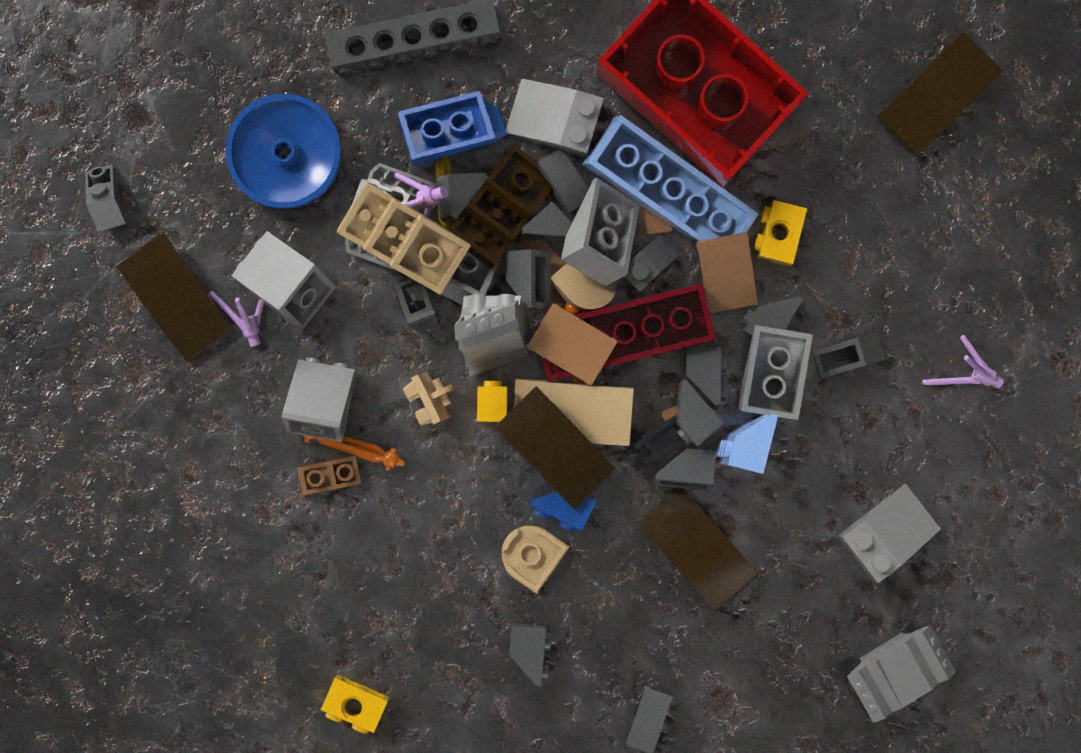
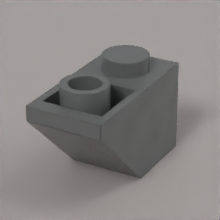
[85,164,126,232]
[684,347,726,409]
[509,623,552,687]

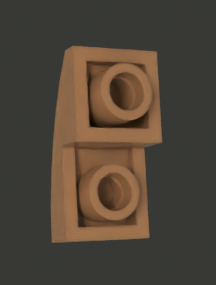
[297,456,361,496]

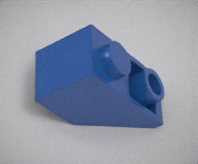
[530,492,597,533]

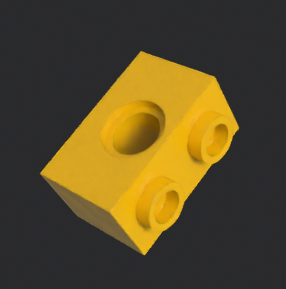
[754,200,807,267]
[477,381,508,422]
[321,675,390,734]

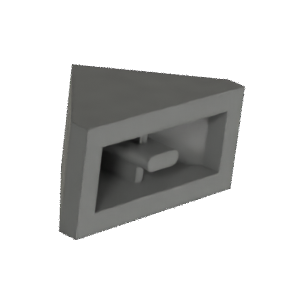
[436,173,488,222]
[519,202,572,243]
[395,278,437,326]

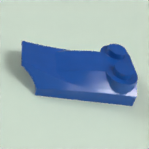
[398,91,507,168]

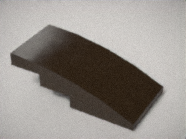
[878,31,1003,155]
[448,144,553,269]
[116,232,233,362]
[494,386,615,510]
[636,488,759,613]

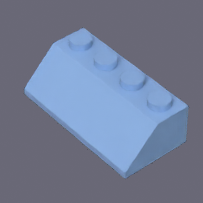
[715,414,778,474]

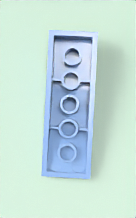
[582,115,758,243]

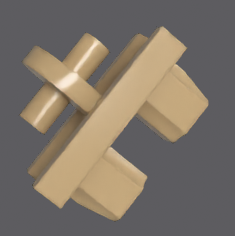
[403,371,454,425]

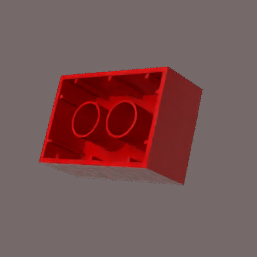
[596,0,808,188]

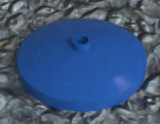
[226,94,342,209]

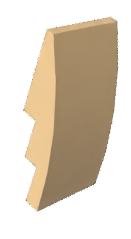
[336,181,471,295]
[513,378,634,446]

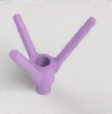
[394,173,448,218]
[209,291,264,347]
[922,335,1004,389]

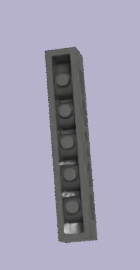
[324,0,500,75]

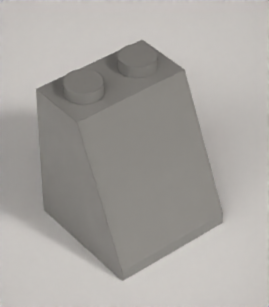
[231,231,336,331]
[281,358,356,442]

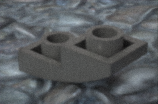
[537,148,589,215]
[626,687,673,753]

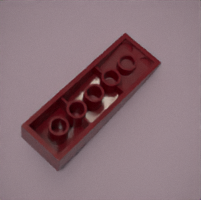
[534,283,716,382]

